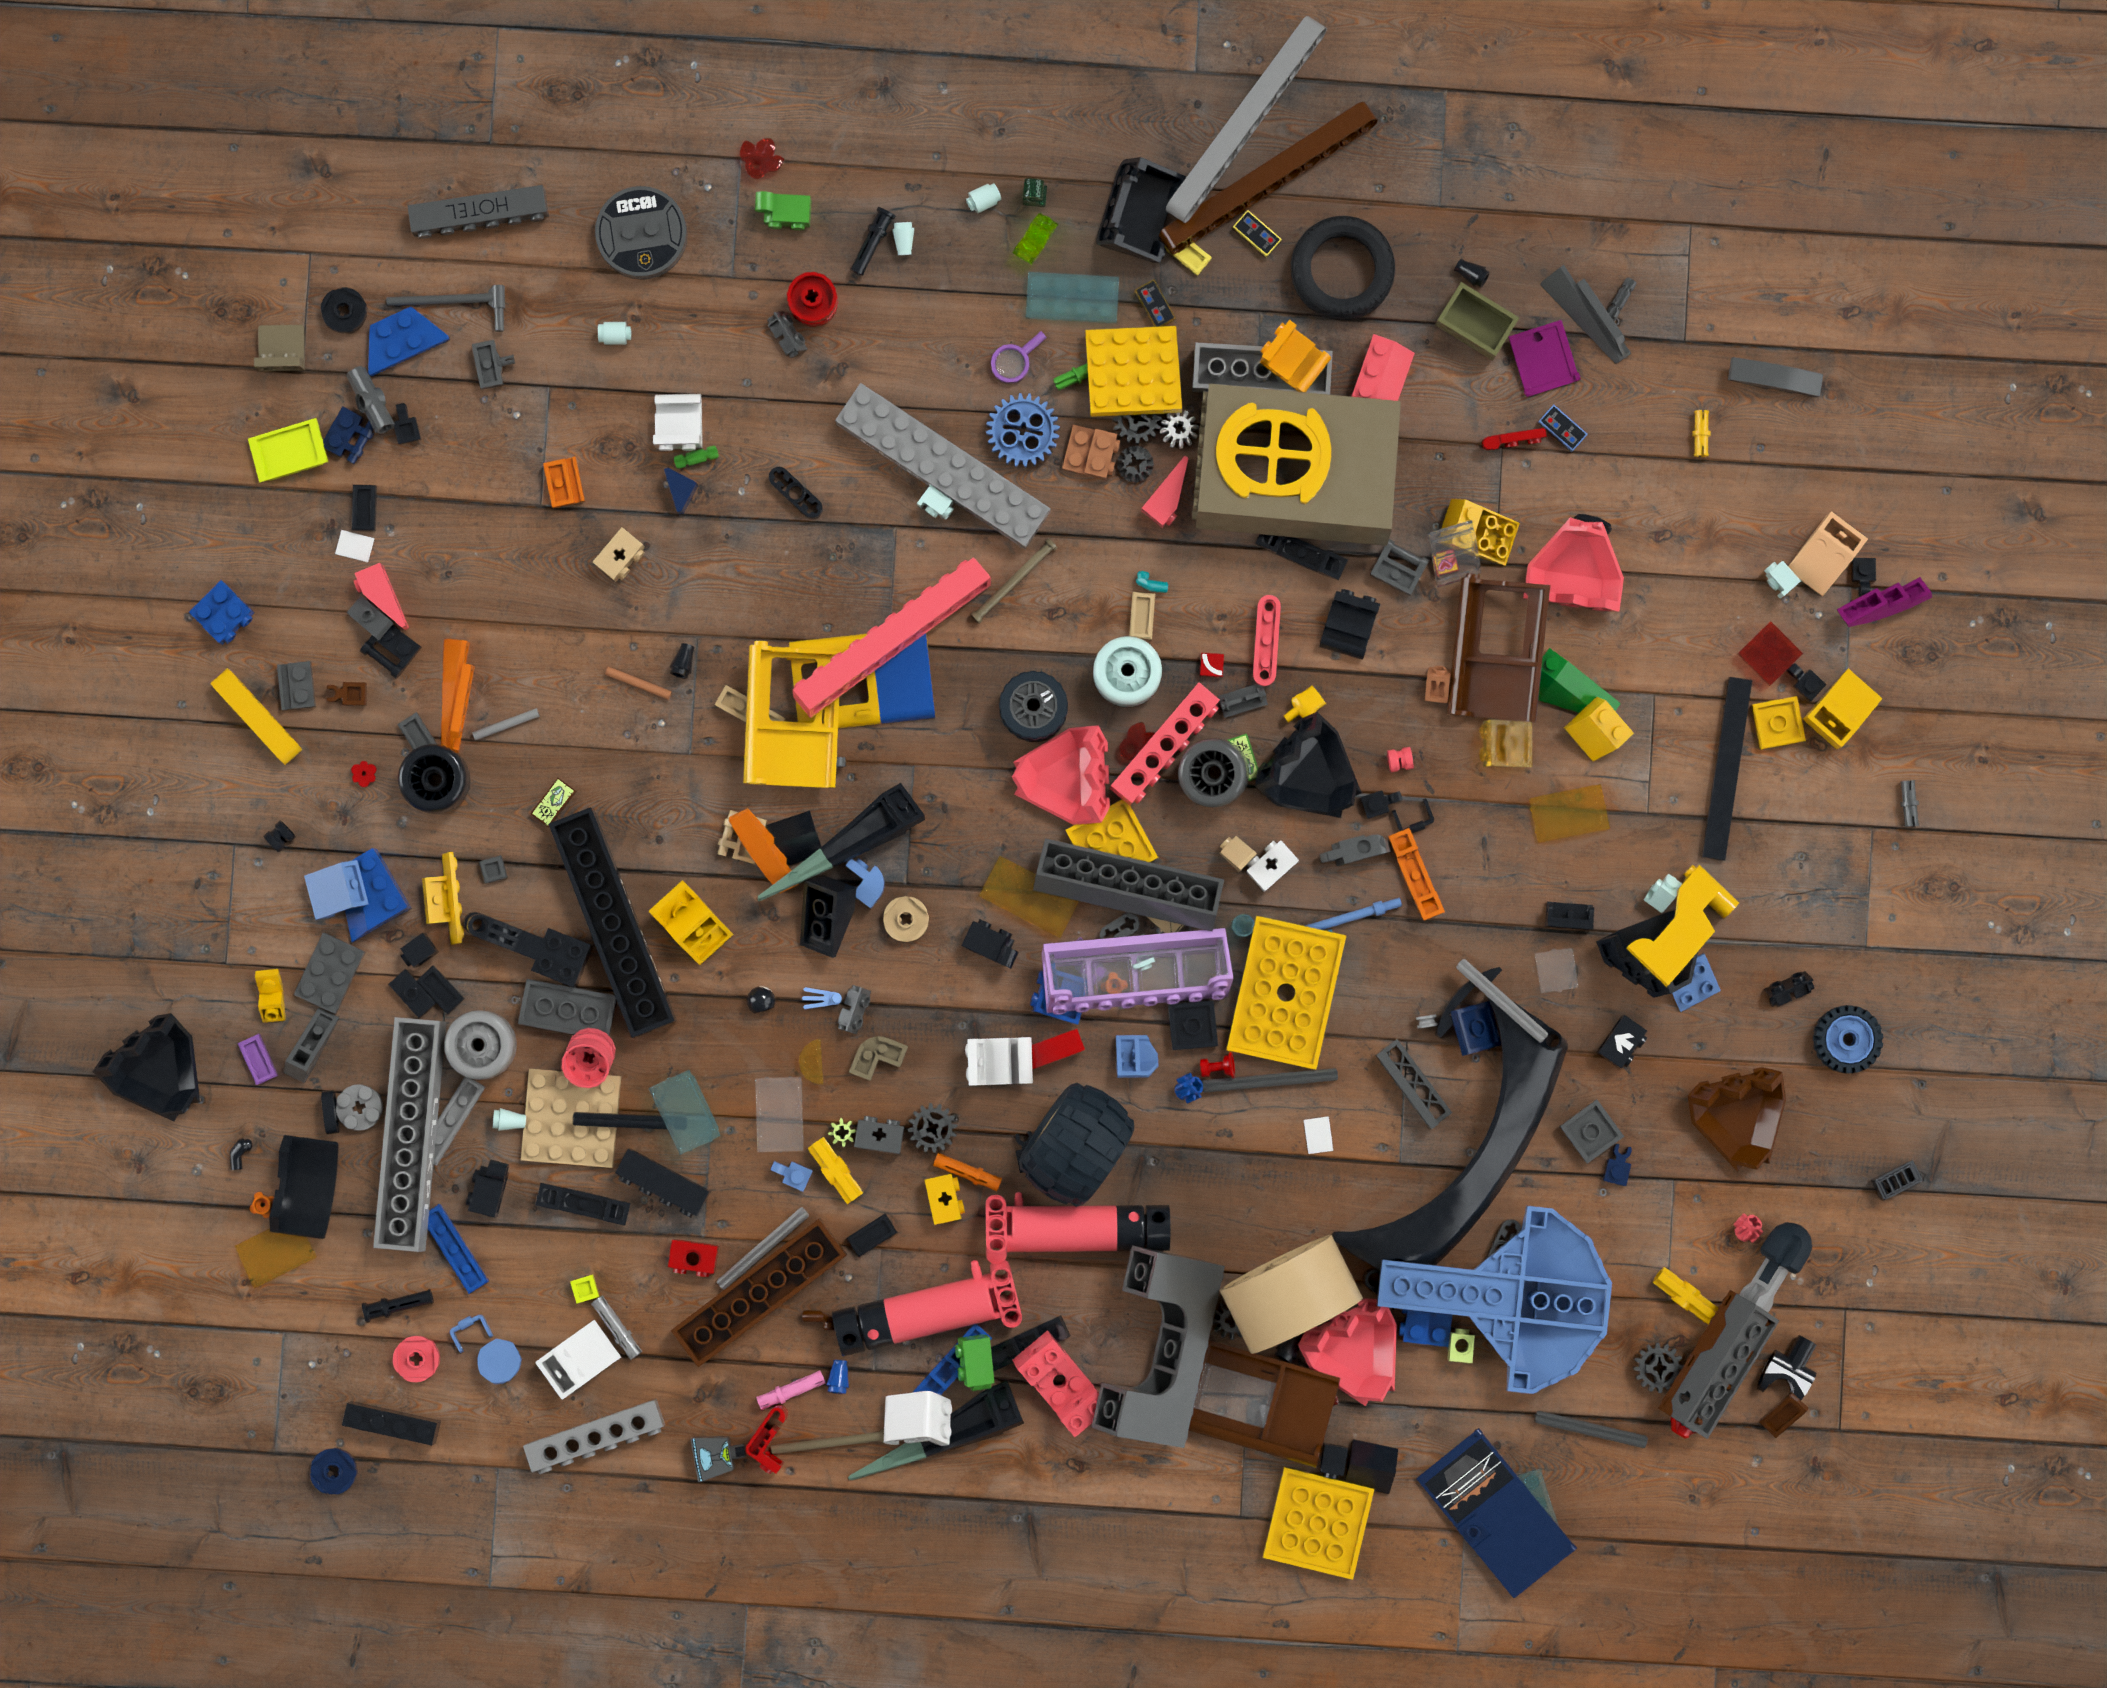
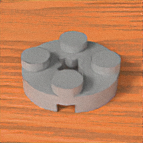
[336,1084,383,1130]

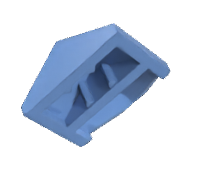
[1116,1035,1158,1078]

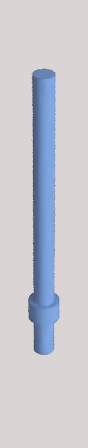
[1305,897,1402,930]

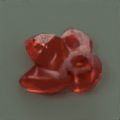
[740,138,784,179]
[1119,722,1162,767]

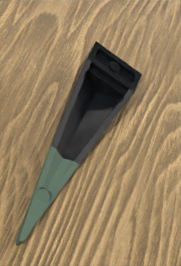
[758,783,925,901]
[848,1381,1024,1480]

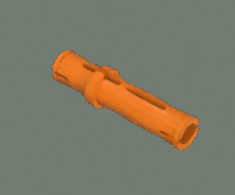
[933,1152,1002,1192]

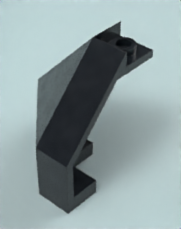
[1255,712,1362,818]
[1596,909,1698,998]
[92,1013,200,1122]

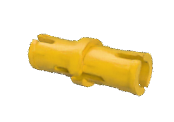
[1692,410,1711,457]

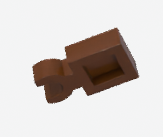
[326,682,367,706]

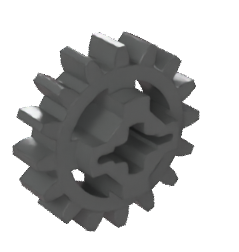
[1113,414,1162,445]
[908,1103,958,1153]
[1633,1342,1684,1393]

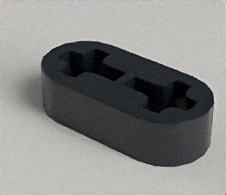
[321,1090,340,1135]

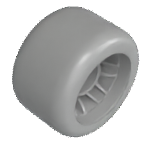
[444,1010,517,1079]

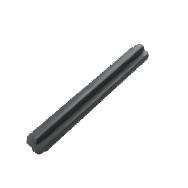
[1534,1411,1648,1448]

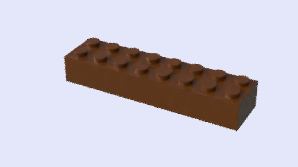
[670,1218,848,1367]

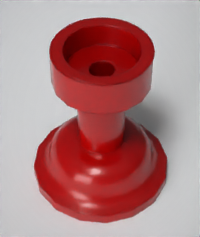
[1200,1051,1235,1079]

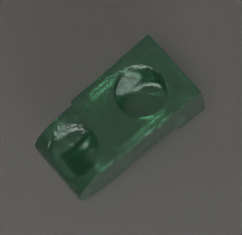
[1023,178,1047,207]

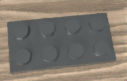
[518,979,617,1037]

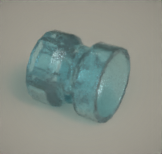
[1231,914,1255,937]

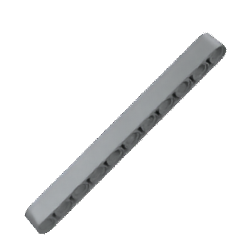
[1166,16,1327,223]

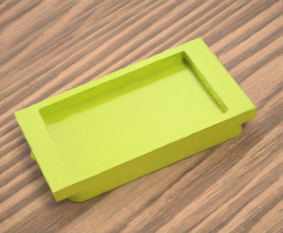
[248,418,328,483]

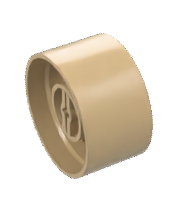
[1220,1235,1363,1354]

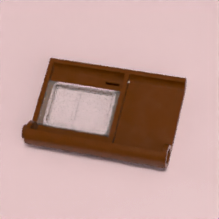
[1188,1340,1340,1468]

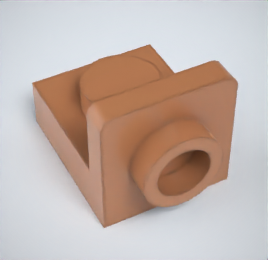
[1425,666,1451,703]

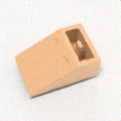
[1788,511,1868,597]

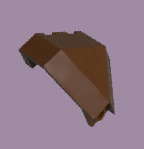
[1687,1067,1786,1172]

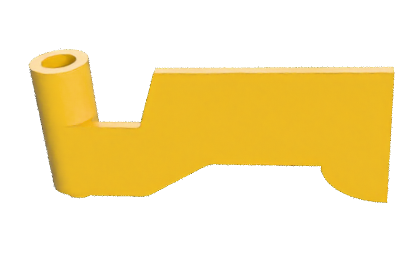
[1626,864,1739,987]

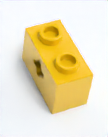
[925,1173,965,1225]

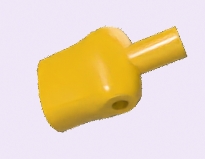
[1283,685,1326,723]

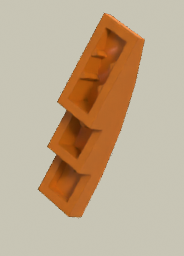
[729,808,799,894]

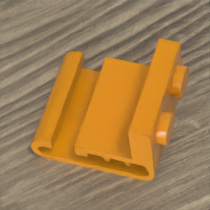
[1260,320,1331,392]

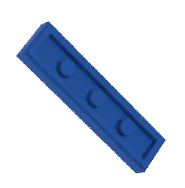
[428,1204,489,1294]

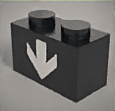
[1596,1015,1647,1069]

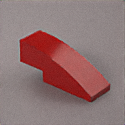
[1032,1029,1085,1069]

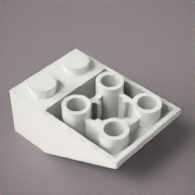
[535,1320,621,1400]

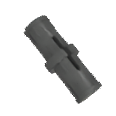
[1900,780,1919,827]

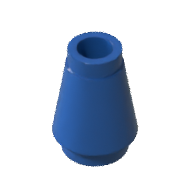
[826,1360,849,1394]

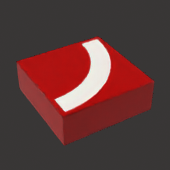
[1200,653,1224,677]

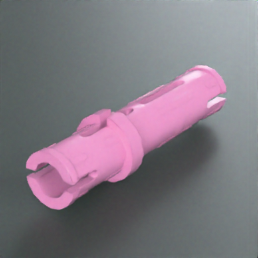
[756,1370,826,1410]

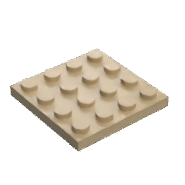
[521,1069,621,1168]

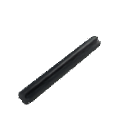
[572,1112,687,1130]

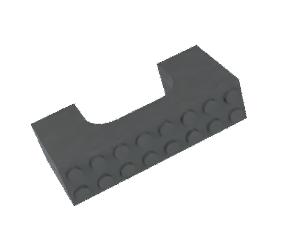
[1091,1245,1225,1448]

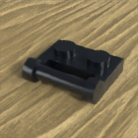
[360,625,422,679]

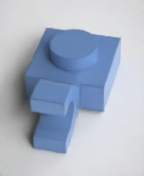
[770,1161,813,1192]

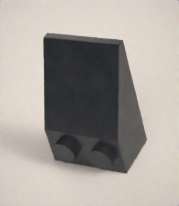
[800,875,856,958]

